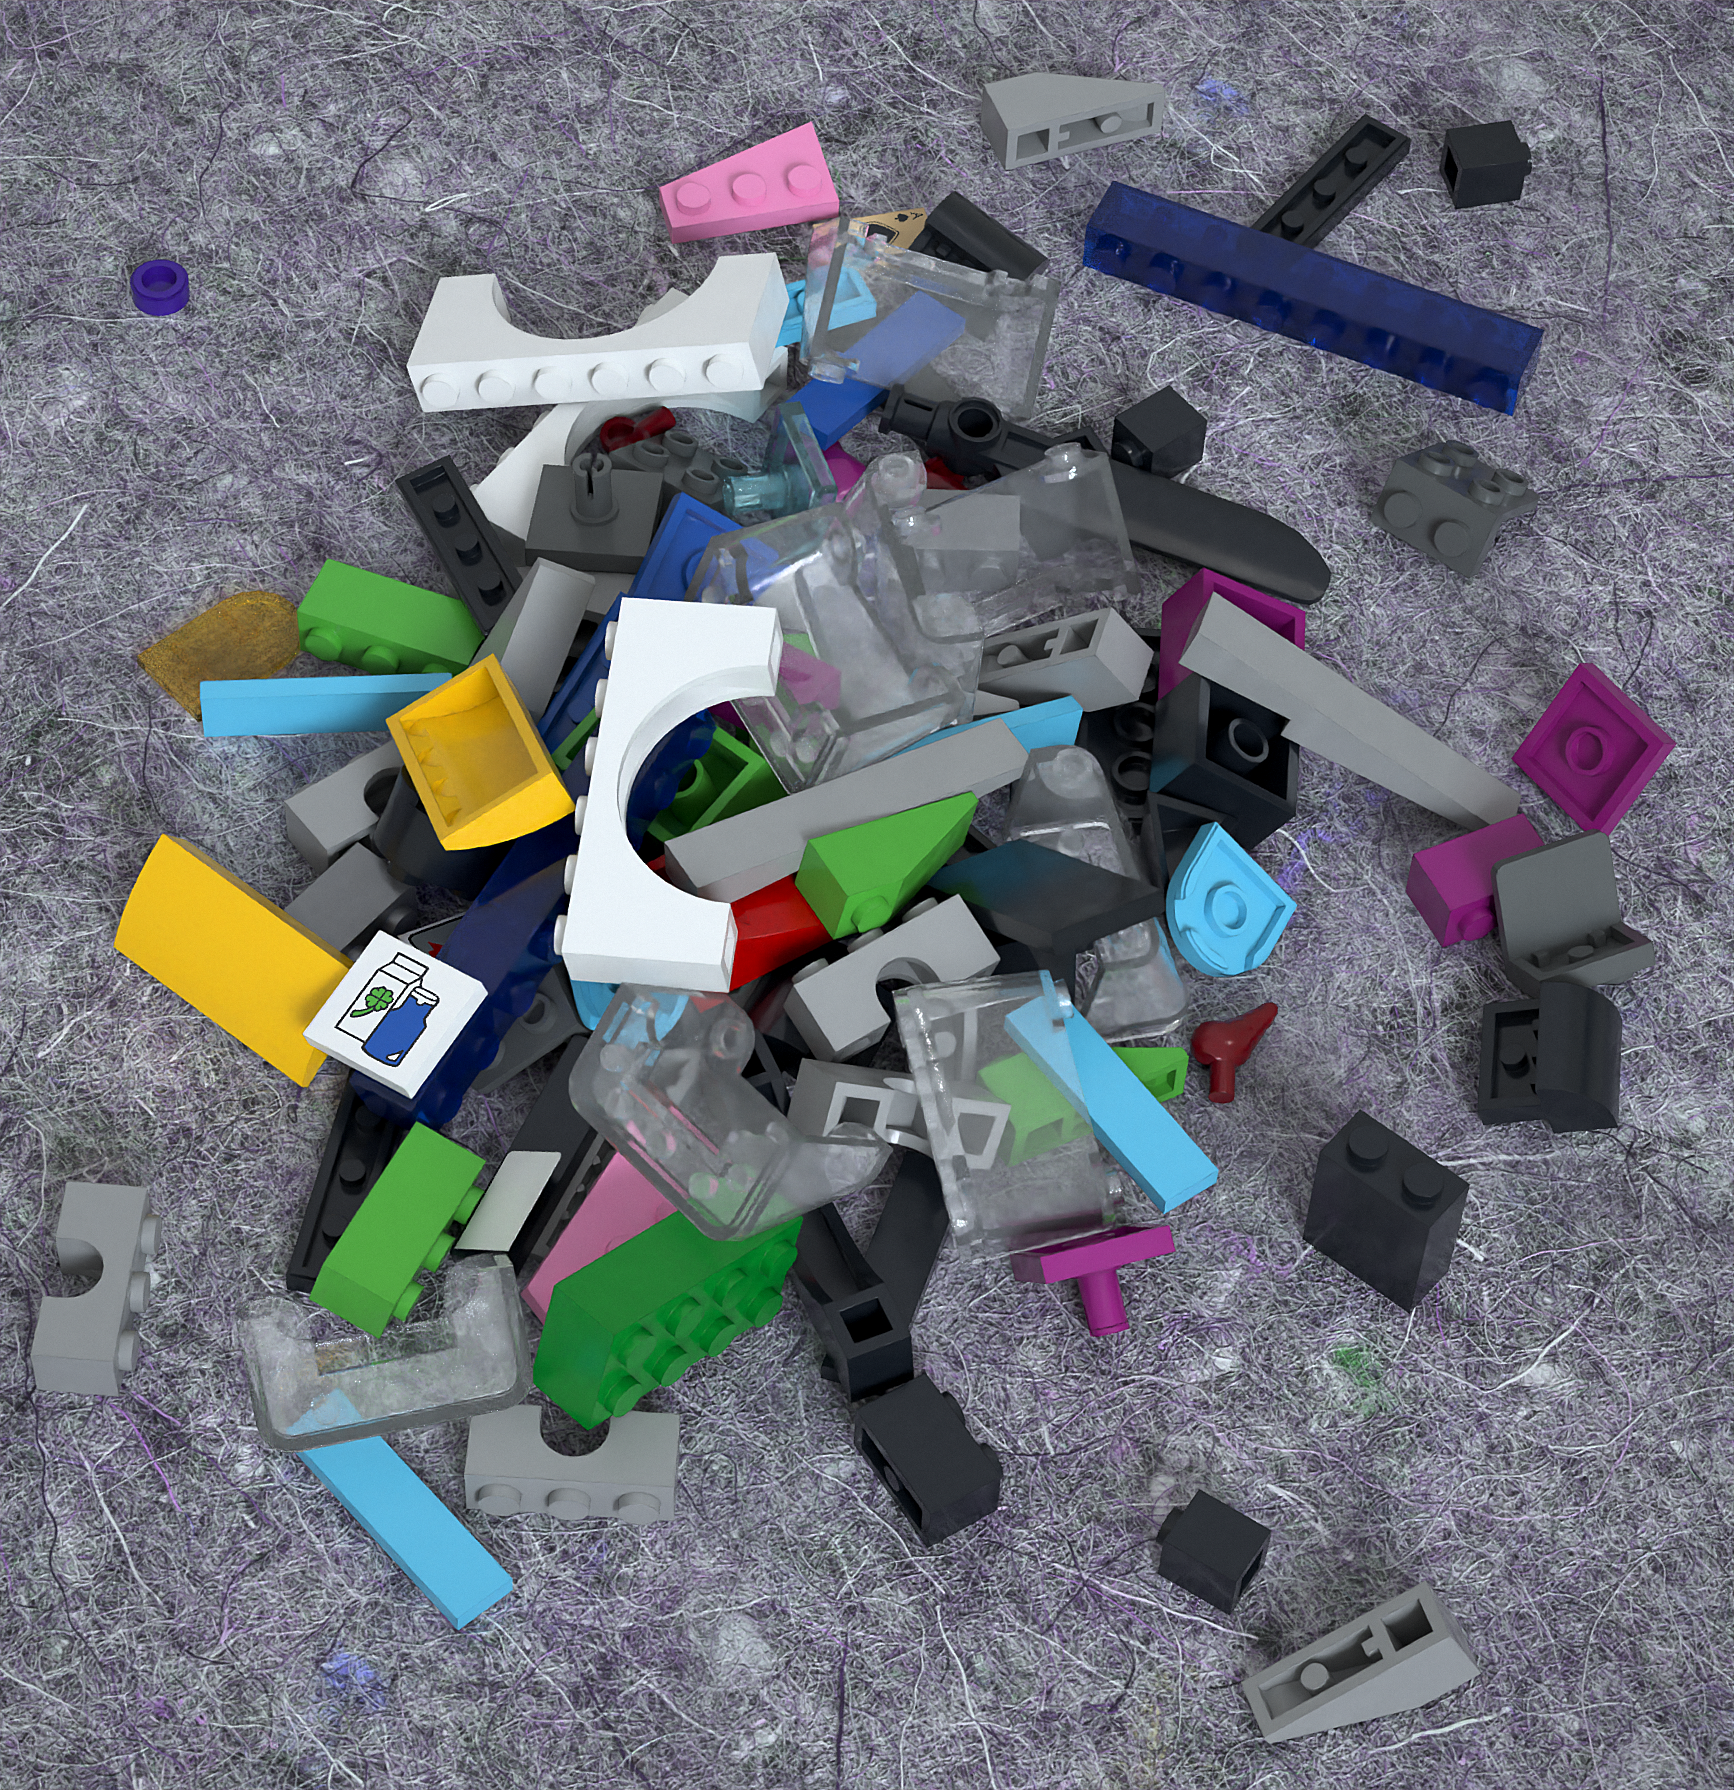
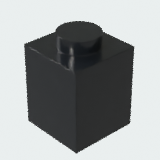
[1439,120,1532,209]
[1110,385,1208,480]
[1156,1489,1272,1616]

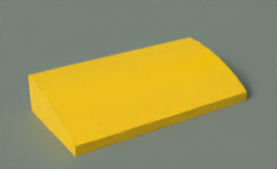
[385,653,576,851]
[113,833,355,1088]

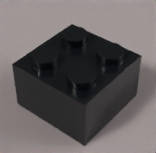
[1149,672,1300,851]

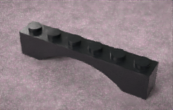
[697,1028,914,1403]

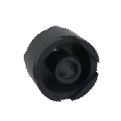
[373,764,511,901]

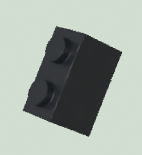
[854,1373,1003,1548]

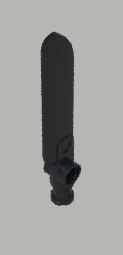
[878,382,1331,605]

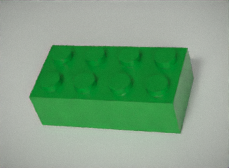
[530,1170,803,1431]

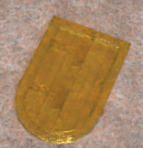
[136,591,300,723]

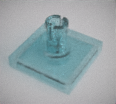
[722,401,838,552]

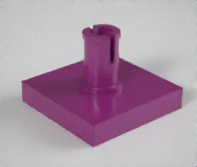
[1511,663,1677,836]
[1009,1223,1176,1337]

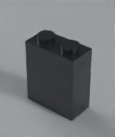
[1302,1109,1470,1314]

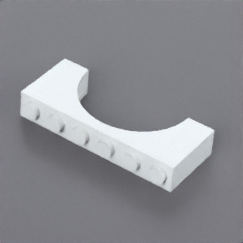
[406,252,790,412]
[469,287,788,567]
[554,597,784,993]

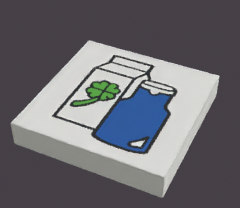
[303,930,488,1099]

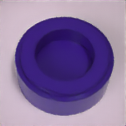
[130,259,190,316]

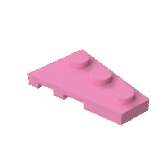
[659,121,839,244]
[520,1121,697,1325]

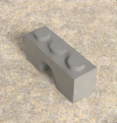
[284,739,405,876]
[783,894,1001,1063]
[786,1058,1011,1169]
[30,1180,162,1397]
[464,1401,680,1525]

